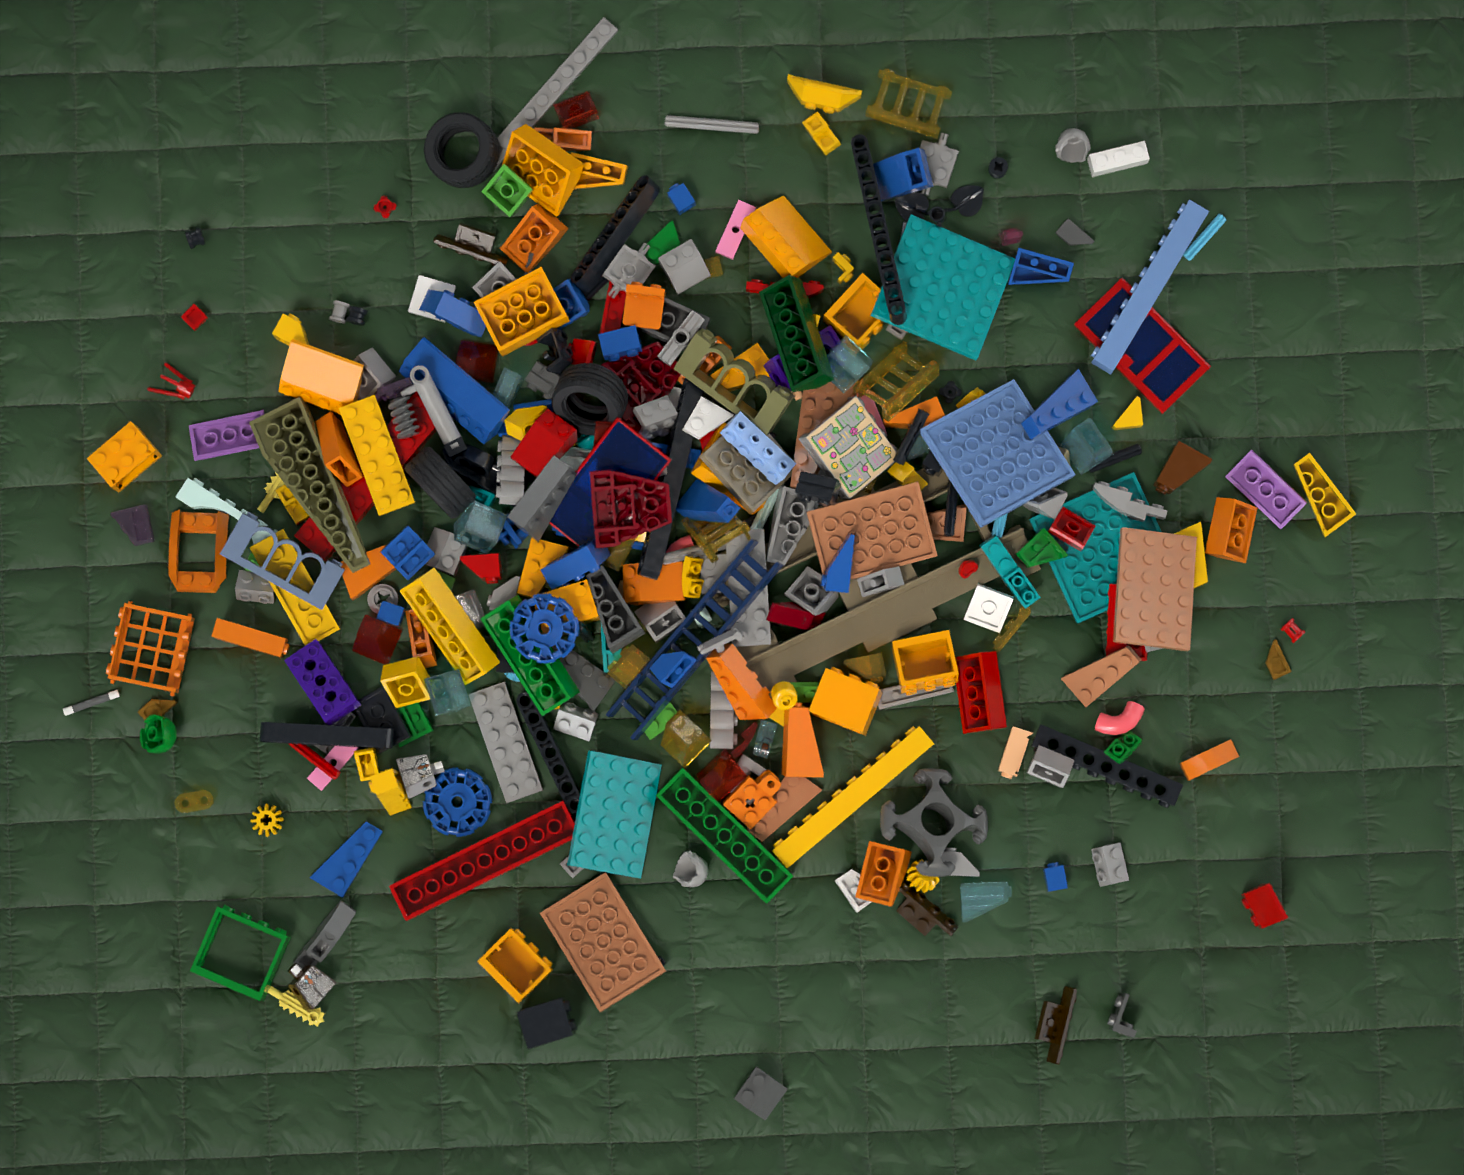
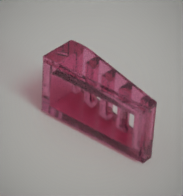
[999,228,1023,246]

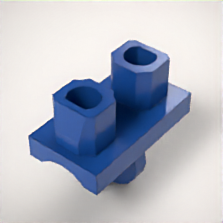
[494,513,528,549]

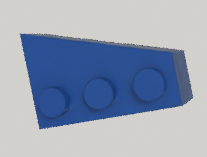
[1008,248,1074,285]
[419,289,486,337]
[541,538,611,590]

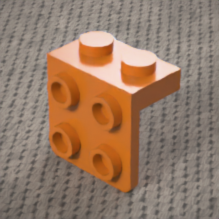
[623,282,665,330]

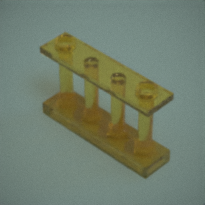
[865,69,952,139]
[853,341,939,422]
[681,515,752,563]

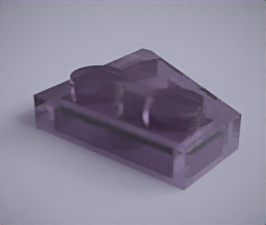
[377,377,412,399]
[110,504,155,546]

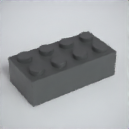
[636,298,710,351]

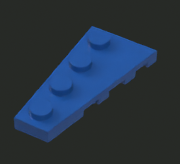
[310,821,383,898]

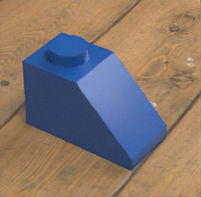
[650,651,697,688]

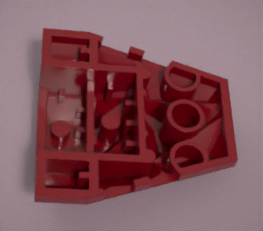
[601,342,681,432]
[590,470,672,548]

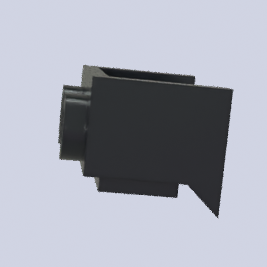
[537,327,574,375]

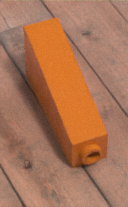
[315,411,362,487]
[341,545,396,600]
[211,618,290,658]
[782,702,824,777]

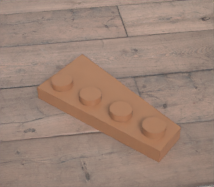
[1061,645,1141,707]
[747,777,822,842]

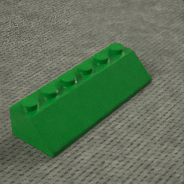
[480,595,580,716]

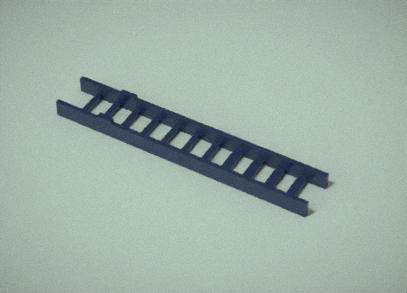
[606,539,783,740]

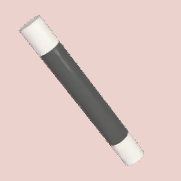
[63,689,120,716]

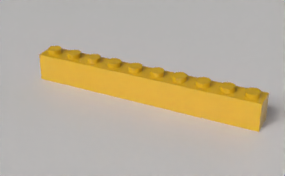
[772,726,934,869]

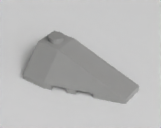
[766,486,818,566]

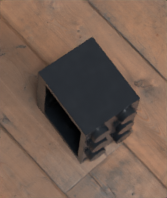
[517,997,578,1049]

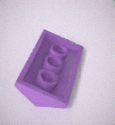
[189,410,265,461]
[1225,450,1307,529]

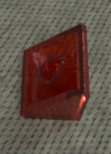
[553,91,599,129]

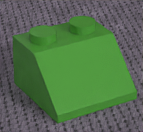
[482,164,533,217]

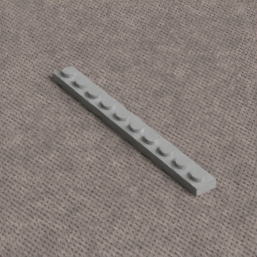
[493,18,618,172]

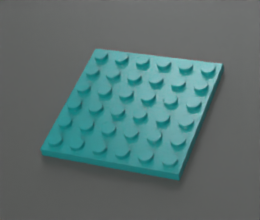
[870,214,1015,360]
[1029,472,1162,624]

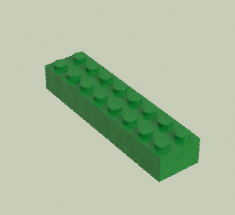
[656,768,793,904]

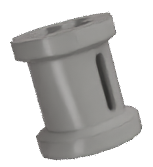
[329,300,350,324]

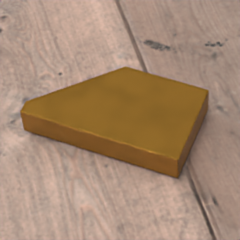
[1265,640,1291,680]
[138,699,177,720]

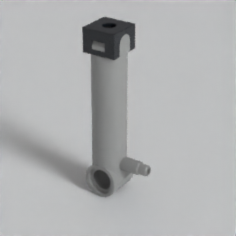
[400,365,467,457]

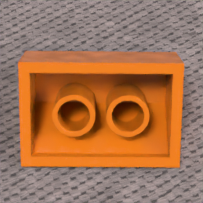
[1205,497,1257,563]

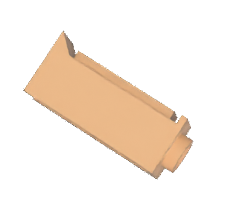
[998,726,1033,779]

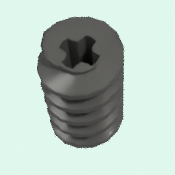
[388,396,419,439]

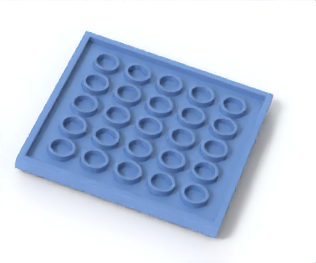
[920,379,1076,528]

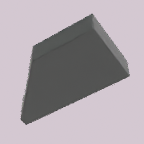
[1055,219,1095,246]

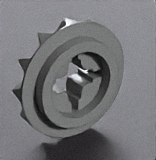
[367,584,398,614]

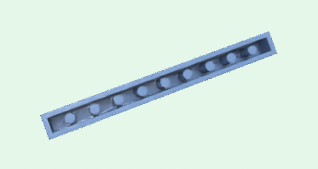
[1091,200,1209,374]

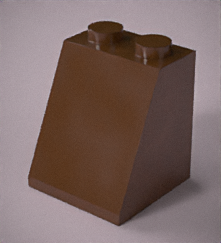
[1153,441,1213,495]

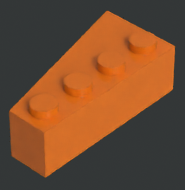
[706,643,777,720]

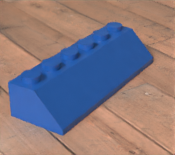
[399,337,510,444]

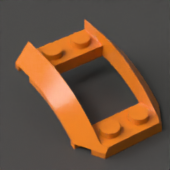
[169,509,229,593]

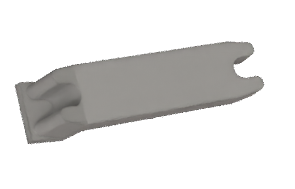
[697,627,745,654]

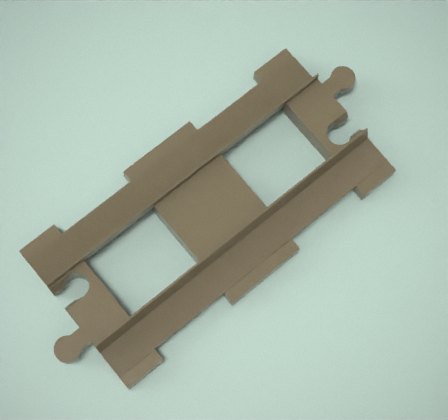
[713,468,1041,699]

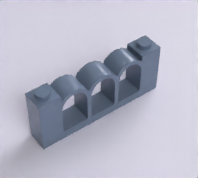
[220,512,345,610]

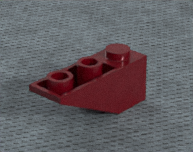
[766,602,826,630]

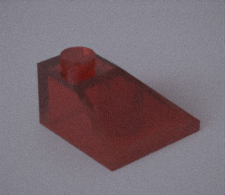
[456,340,498,383]
[352,614,402,665]
[697,749,747,801]

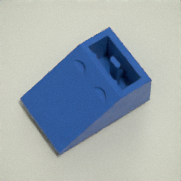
[873,148,933,201]

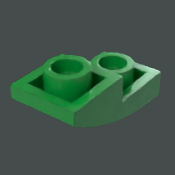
[1104,731,1142,764]

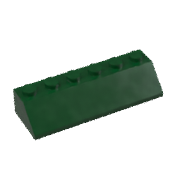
[759,275,834,392]

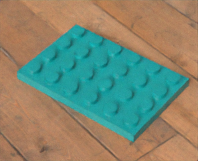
[567,751,662,879]

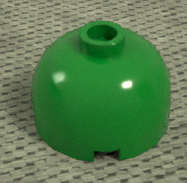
[140,714,177,754]

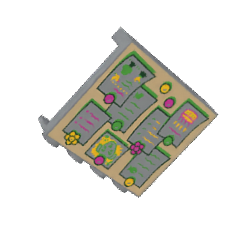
[798,396,898,500]

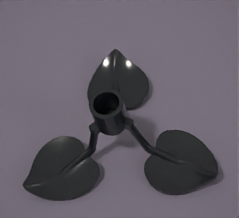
[895,185,984,227]

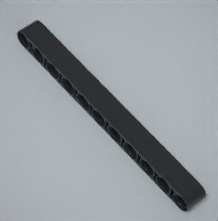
[851,134,907,325]
[637,378,704,580]

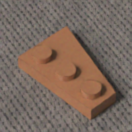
[927,504,966,542]

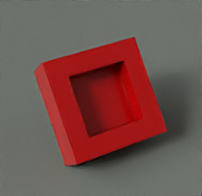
[181,304,208,331]

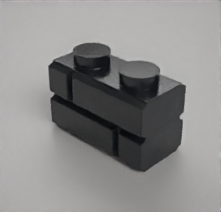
[795,471,841,507]

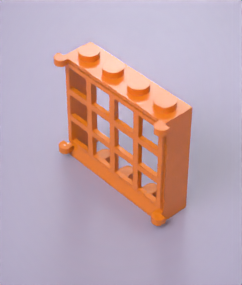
[106,601,195,696]

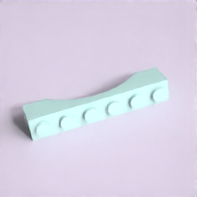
[176,478,278,544]

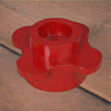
[374,196,396,219]

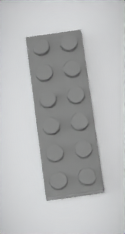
[725,529,771,647]
[468,682,543,803]

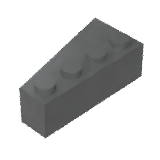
[507,456,577,542]
[586,565,645,654]

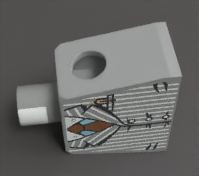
[396,754,444,799]

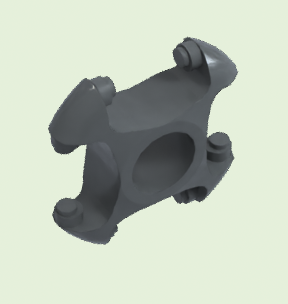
[880,768,988,877]

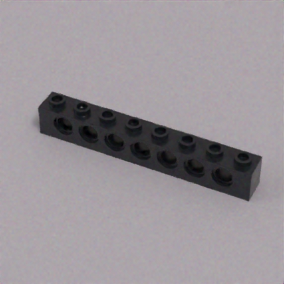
[1031,724,1183,808]

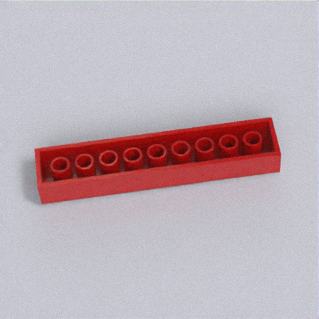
[294,391,437,562]
[389,801,575,921]

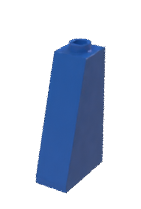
[676,478,740,523]

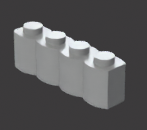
[496,435,524,505]
[710,671,738,749]

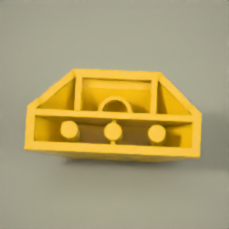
[787,74,862,114]

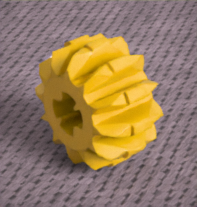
[250,804,284,837]
[907,859,939,893]

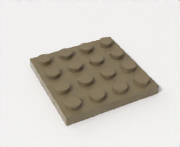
[699,434,793,514]

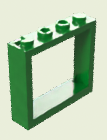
[190,905,291,1001]

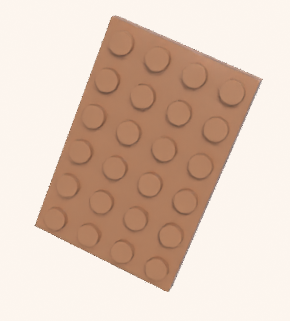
[806,481,938,580]
[1113,527,1197,651]
[540,872,666,1012]

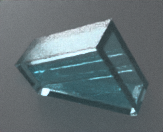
[493,367,524,421]
[960,882,1012,922]

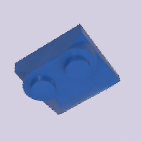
[554,279,590,330]

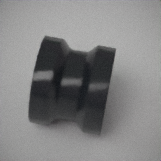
[988,157,1008,179]
[185,227,206,249]
[346,306,368,326]

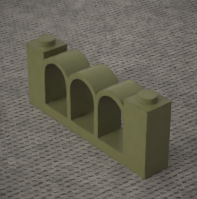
[674,328,795,436]

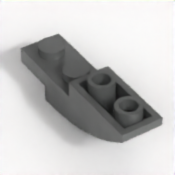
[293,900,356,969]

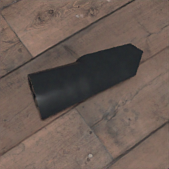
[442,444,530,507]

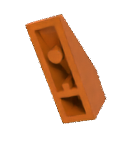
[405,609,437,669]

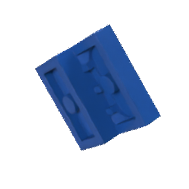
[380,525,435,580]

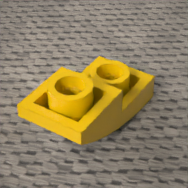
[682,556,704,598]

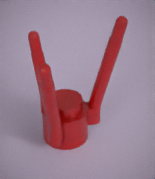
[147,363,196,400]

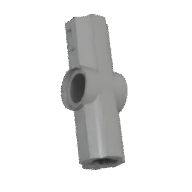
[657,310,705,367]

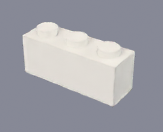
[1087,141,1149,177]

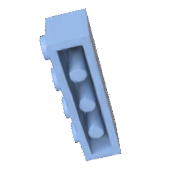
[720,411,796,485]

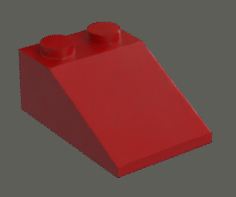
[511,408,577,477]
[1241,883,1288,929]

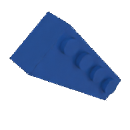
[1021,369,1098,440]

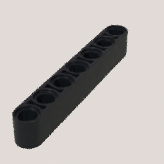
[570,175,660,293]
[516,692,581,814]
[259,722,394,749]

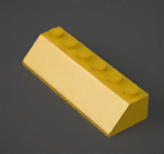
[400,568,500,685]

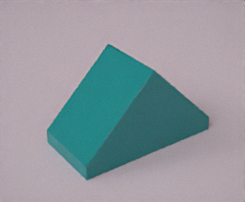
[469,484,496,515]

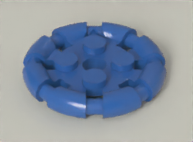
[510,593,579,663]
[423,767,492,837]

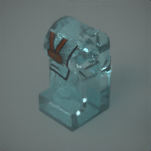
[752,720,778,758]

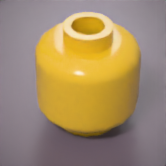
[771,681,797,710]

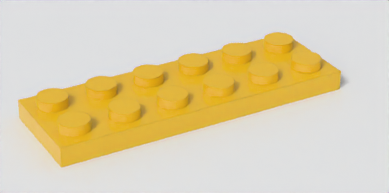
[339,395,415,516]
[249,529,340,646]

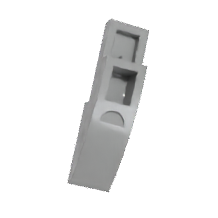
[1092,481,1167,522]

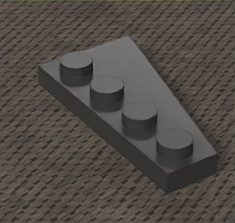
[551,645,616,712]

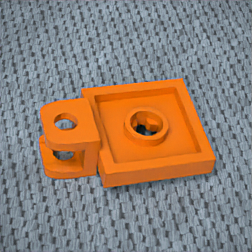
[722,769,781,830]

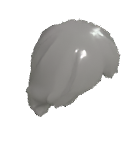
[1055,128,1090,163]
[673,851,708,887]

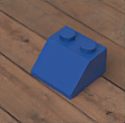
[598,325,642,362]

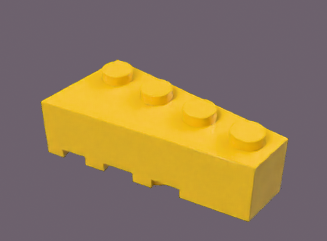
[1293,453,1356,537]
[368,769,412,816]

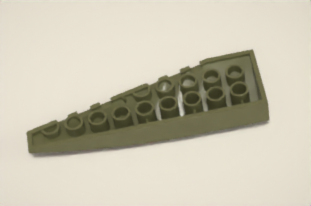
[249,397,370,573]

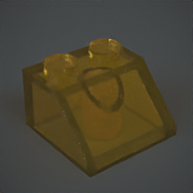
[607,644,651,690]
[843,653,886,683]
[661,710,711,768]

